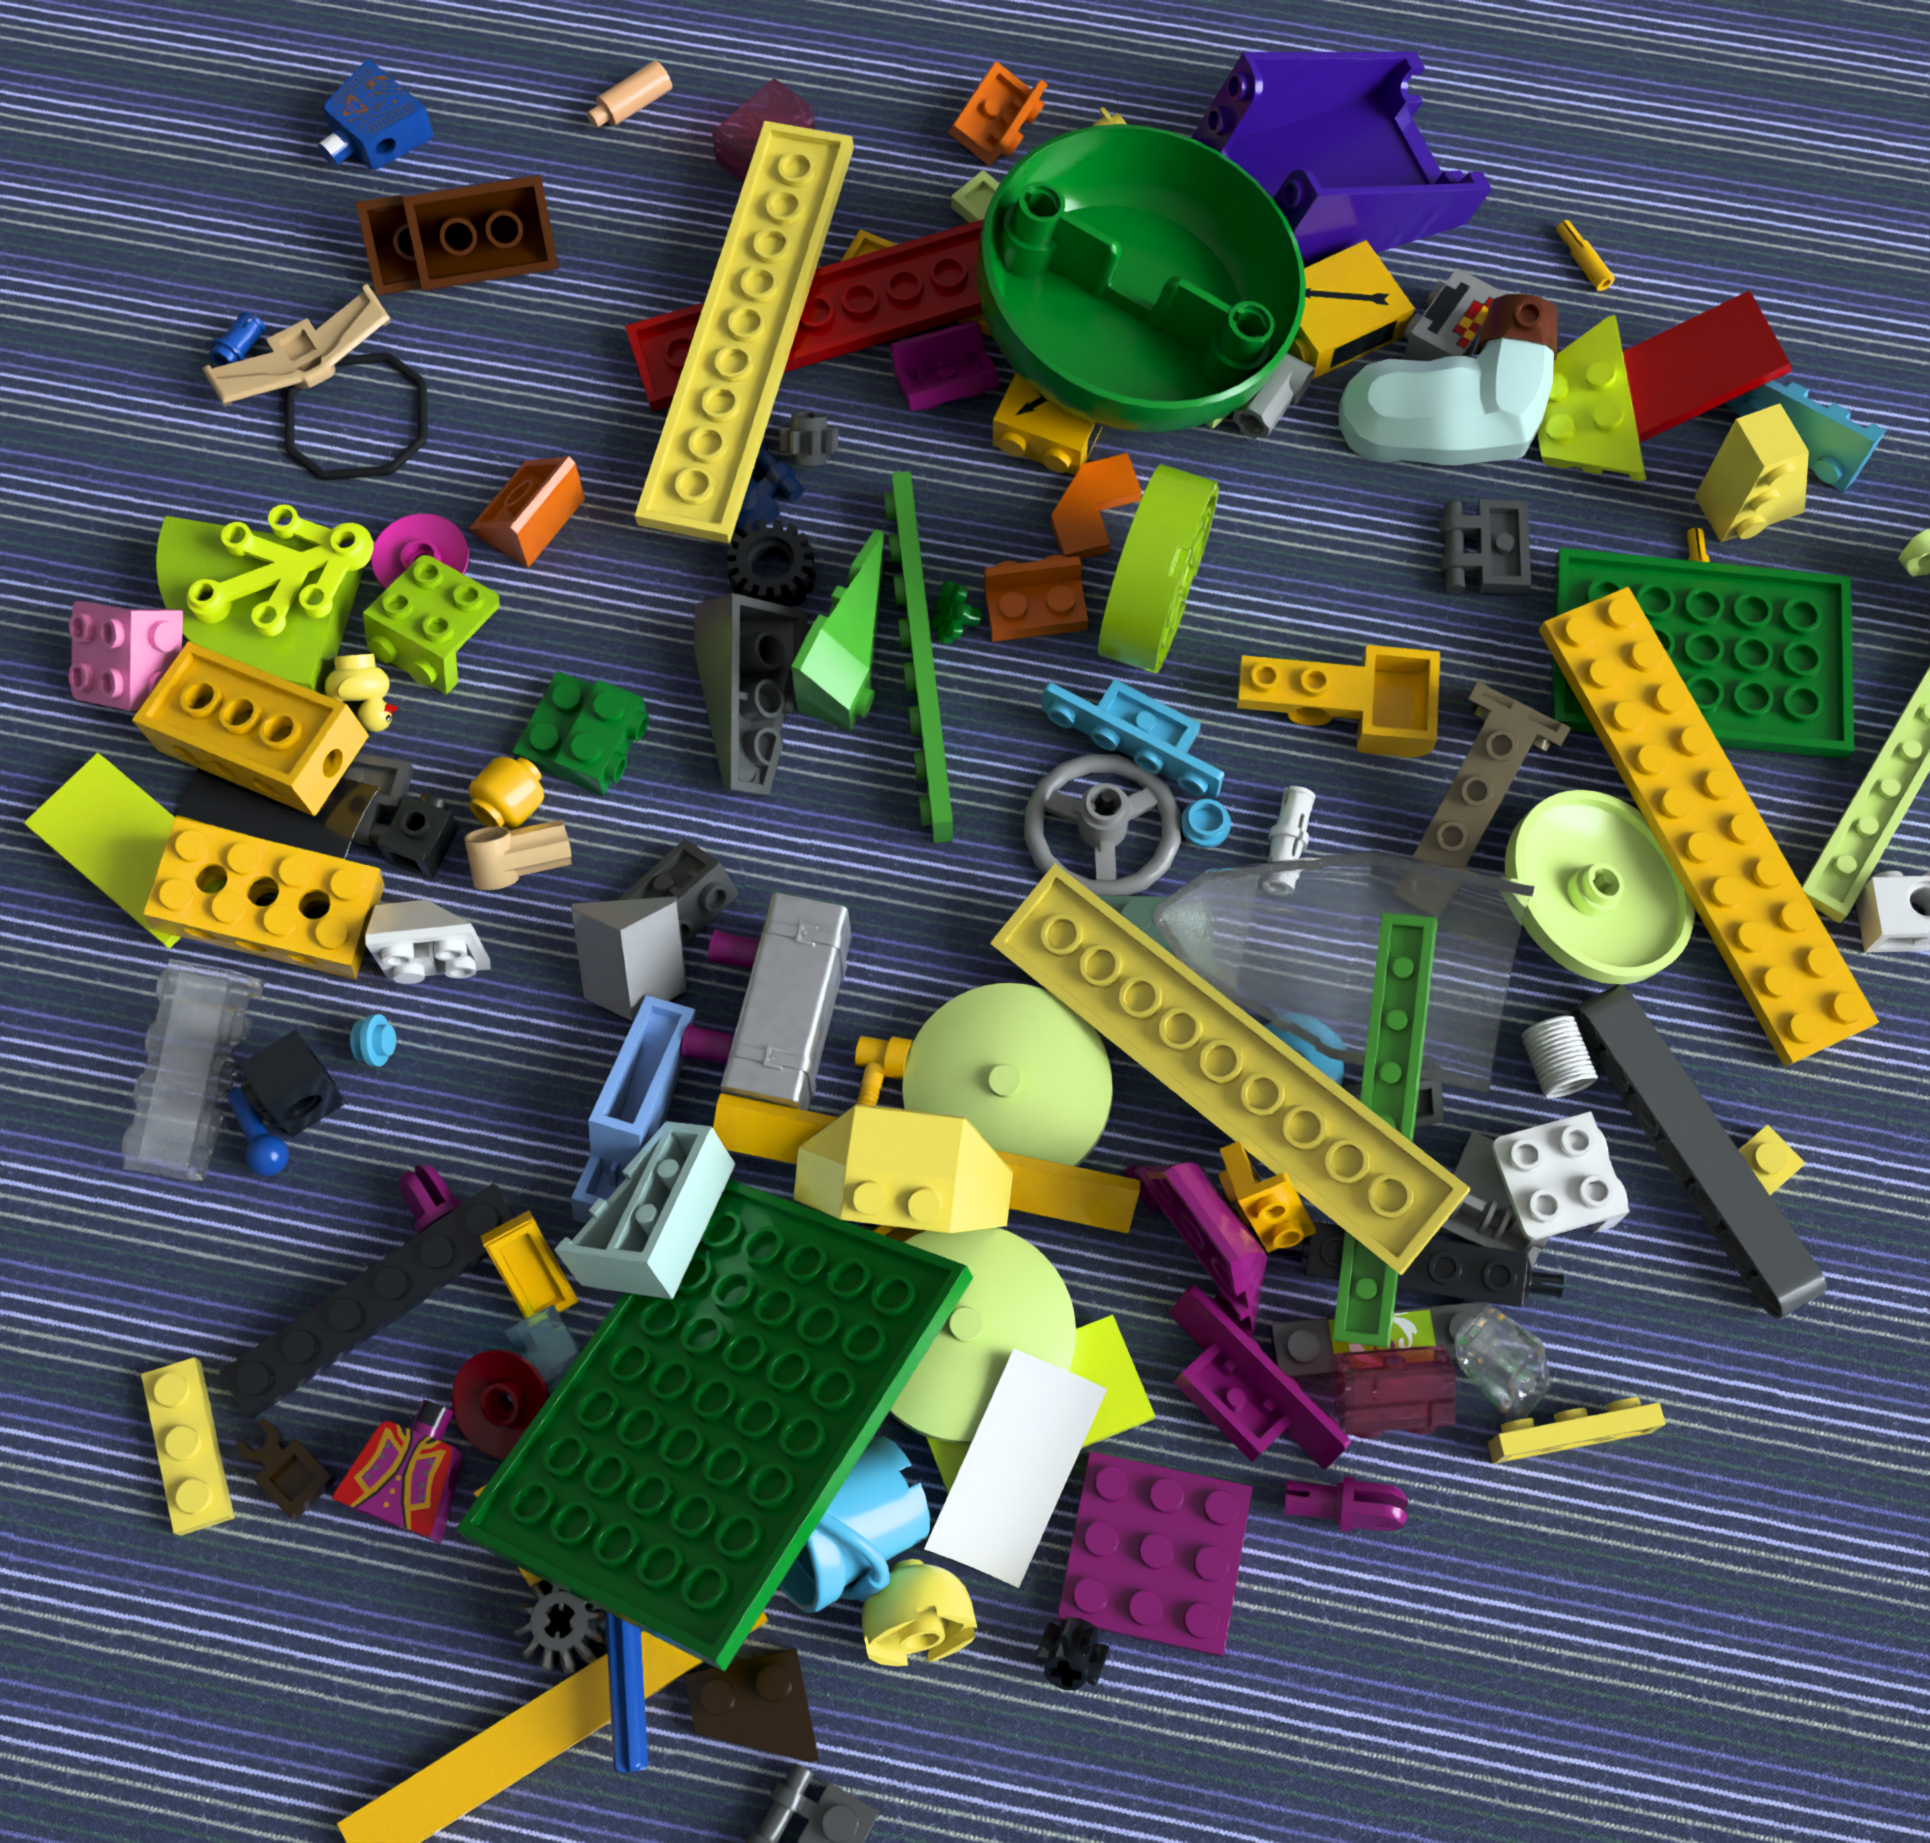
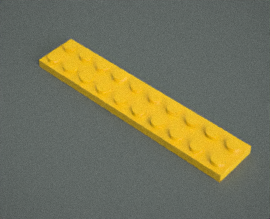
[1538,587,1879,1068]

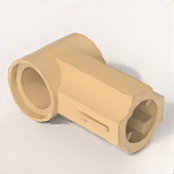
[464,820,572,890]

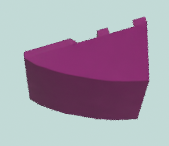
[1121,1162,1268,1339]

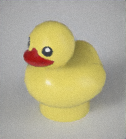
[324,653,398,733]

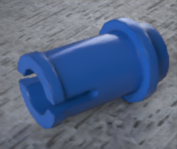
[209,311,267,366]

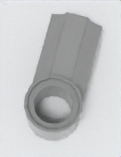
[1232,353,1315,439]

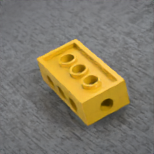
[132,641,369,816]
[143,817,385,980]

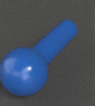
[227,1087,289,1176]

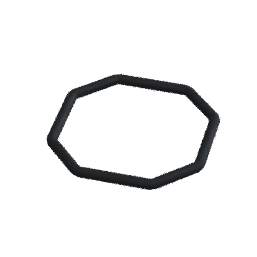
[285,353,428,480]

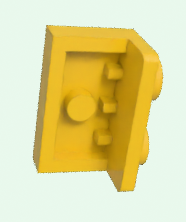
[1218,1141,1316,1252]

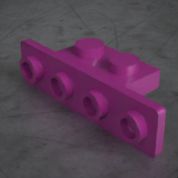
[1170,1284,1351,1470]

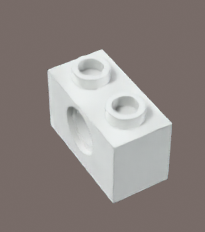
[1856,871,1930,953]

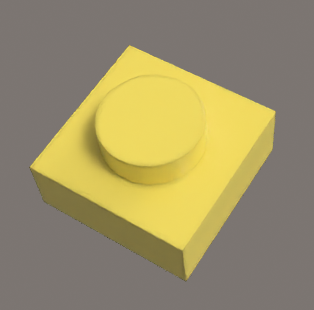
[1739,1124,1806,1195]

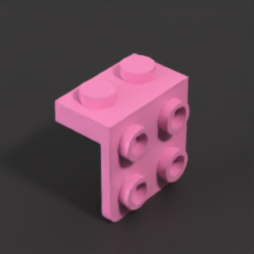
[68,601,183,711]

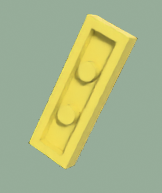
[141,1357,235,1536]
[1487,1397,1666,1464]

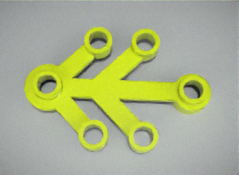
[186,504,374,636]

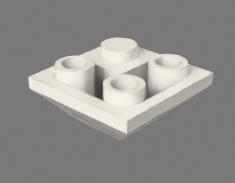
[365,900,491,984]

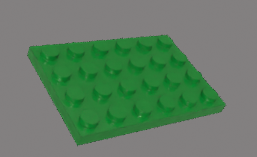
[1551,547,1854,759]

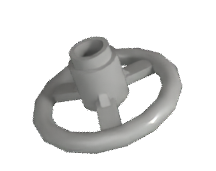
[1024,754,1181,896]

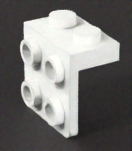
[1491,1111,1630,1240]

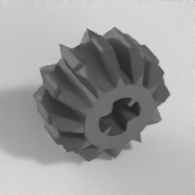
[514,1583,607,1674]

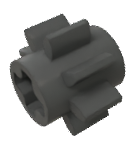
[780,411,838,466]

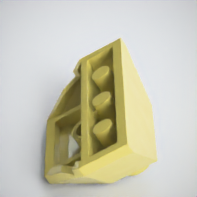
[793,1104,1013,1233]

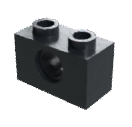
[239,1030,347,1137]

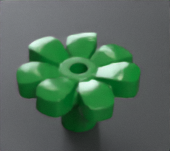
[930,581,982,644]

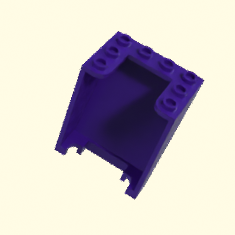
[1191,52,1492,268]

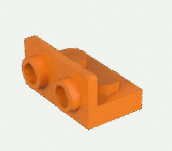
[984,555,1088,642]

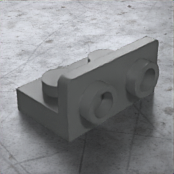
[618,838,738,947]

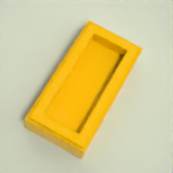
[480,1210,579,1328]

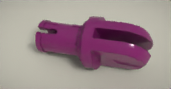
[399,1164,484,1269]
[1284,1475,1409,1533]

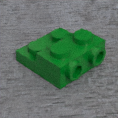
[512,671,649,796]

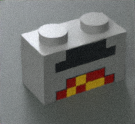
[1403,268,1505,361]

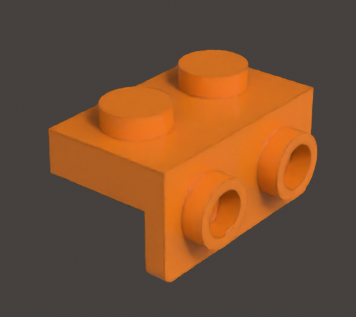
[947,61,1048,166]

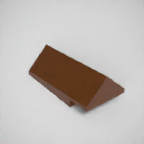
[355,174,559,296]

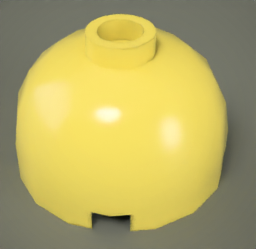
[861,1559,977,1666]

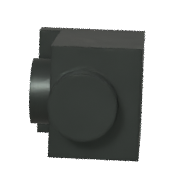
[377,793,459,879]

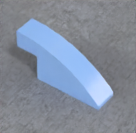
[571,995,695,1224]

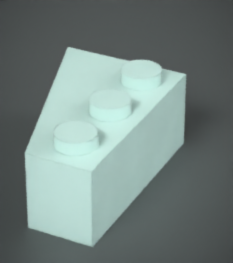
[554,1121,735,1300]

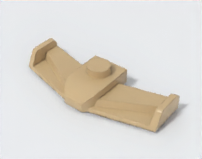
[202,284,390,407]

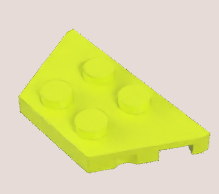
[1537,315,1647,481]

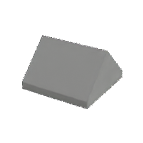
[571,896,687,1021]

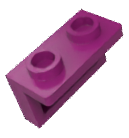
[890,321,1000,412]

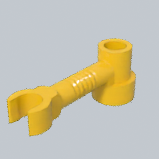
[855,1036,914,1106]

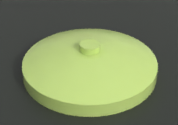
[1505,790,1695,984]
[903,983,1113,1167]
[889,1227,1076,1444]

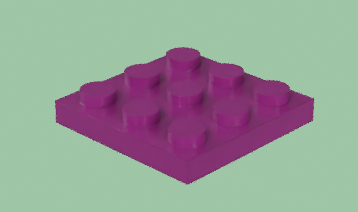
[1056,1451,1253,1658]

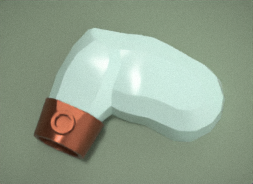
[1338,294,1558,466]

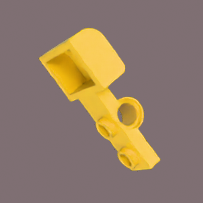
[1237,645,1440,757]

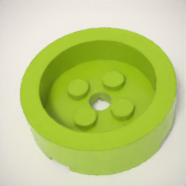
[1098,464,1219,674]

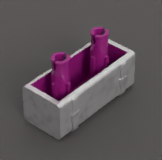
[681,893,852,1111]

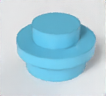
[1181,799,1231,848]
[350,1014,396,1066]

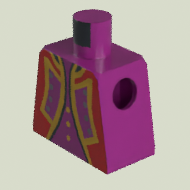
[332,1400,464,1544]

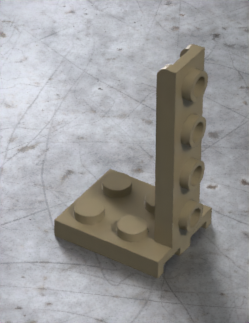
[1394,681,1571,915]

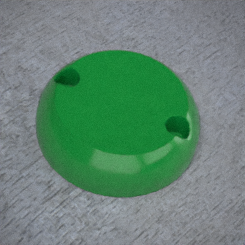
[975,124,1306,433]

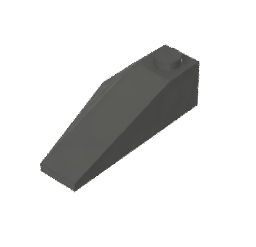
[694,593,807,797]

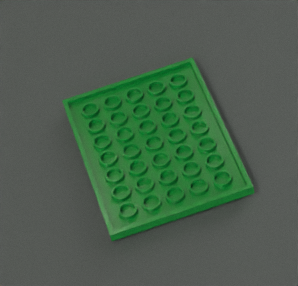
[456,1179,973,1672]

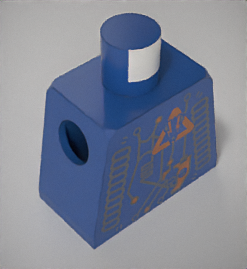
[318,59,434,170]

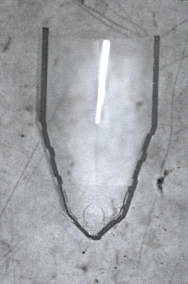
[1153,850,1535,1093]

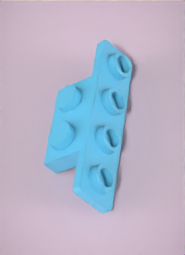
[1042,679,1224,800]

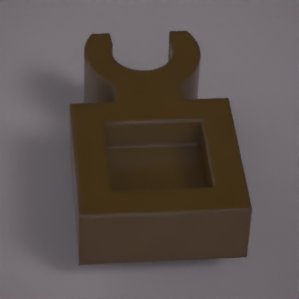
[235,1419,337,1521]

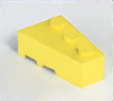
[1694,403,1809,542]

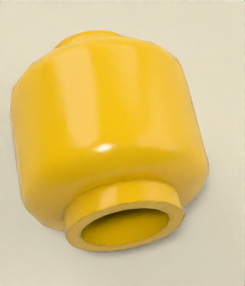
[469,756,544,830]

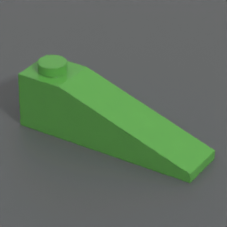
[791,529,885,732]

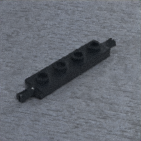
[1270,1221,1564,1308]

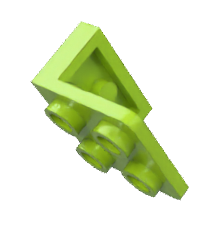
[363,555,500,695]

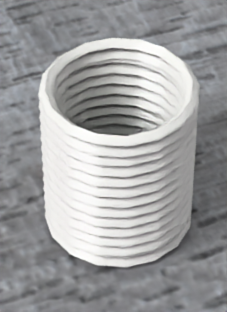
[1521,1015,1598,1098]

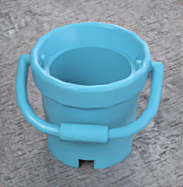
[779,1436,930,1613]

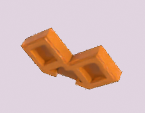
[1050,453,1142,559]

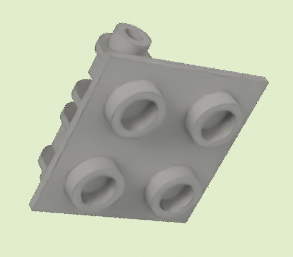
[1440,1131,1550,1270]

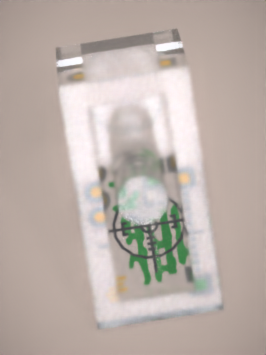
[1454,1304,1552,1421]

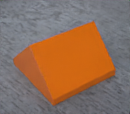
[469,456,585,568]

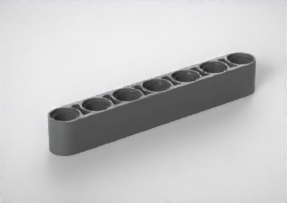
[1571,984,1827,1319]

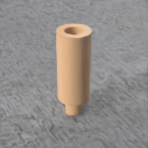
[587,60,672,128]

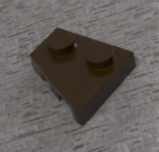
[685,1648,820,1763]

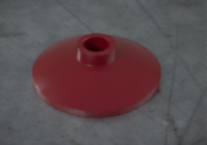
[452,1349,549,1459]

